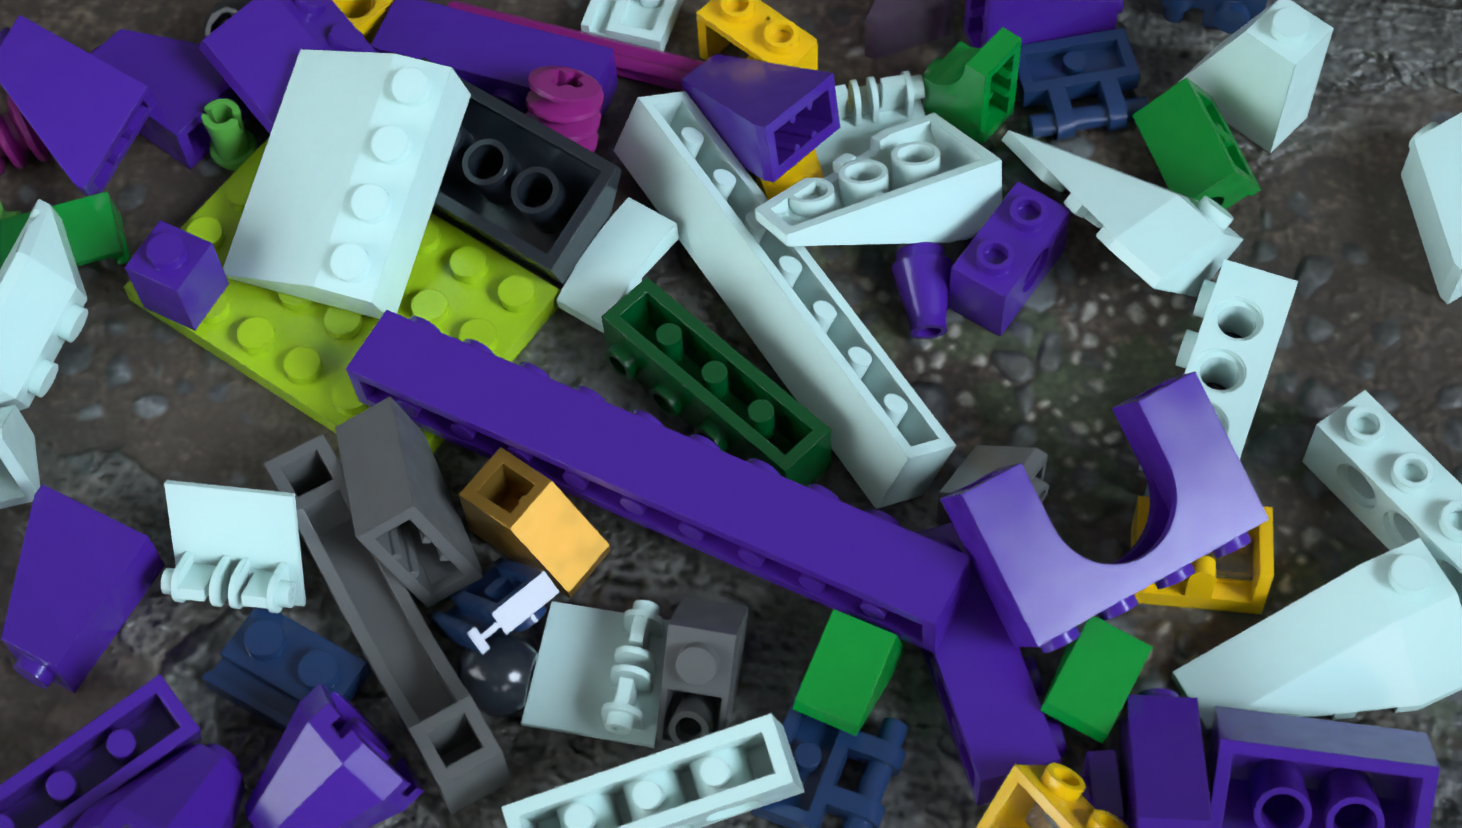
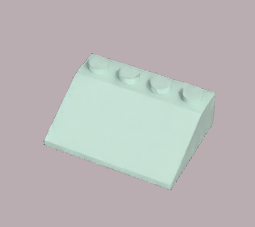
[223,49,471,319]

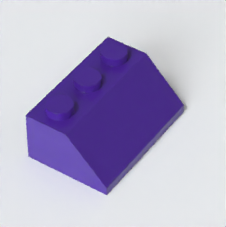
[199,0,377,134]
[1206,706,1440,828]

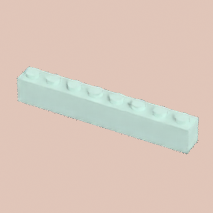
[614,91,956,509]

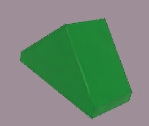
[793,609,906,736]
[1040,616,1153,744]

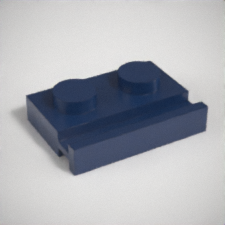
[427,557,559,655]
[202,607,371,732]

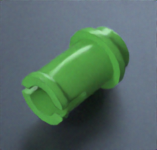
[201,99,257,170]

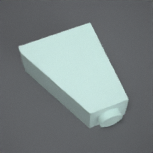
[1178,0,1334,153]
[1401,112,1462,304]

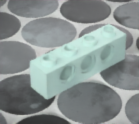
[1138,259,1298,497]
[1302,390,1462,608]
[502,713,805,828]

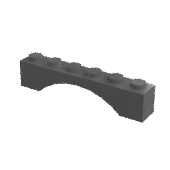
[264,434,512,815]

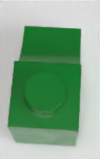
[922,27,1022,146]

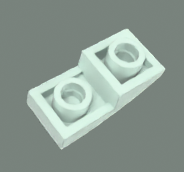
[557,197,679,333]

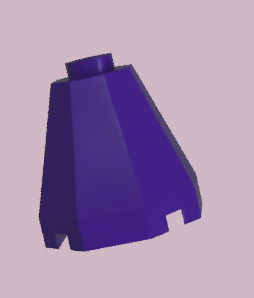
[244,683,424,828]
[72,743,245,828]

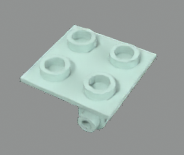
[815,70,925,177]
[161,480,306,613]
[521,600,670,748]

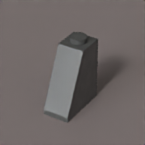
[335,397,483,608]

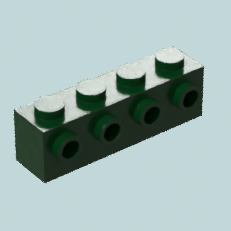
[601,277,831,486]

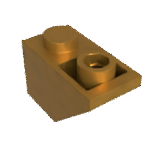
[459,447,611,598]

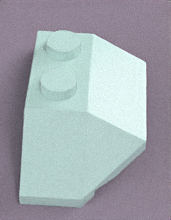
[0,199,88,411]

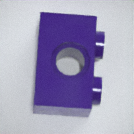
[948,181,1071,337]

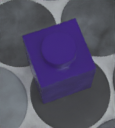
[124,220,229,331]

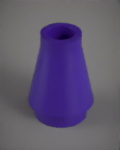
[891,242,952,339]

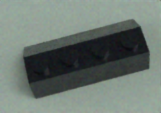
[421,57,621,288]

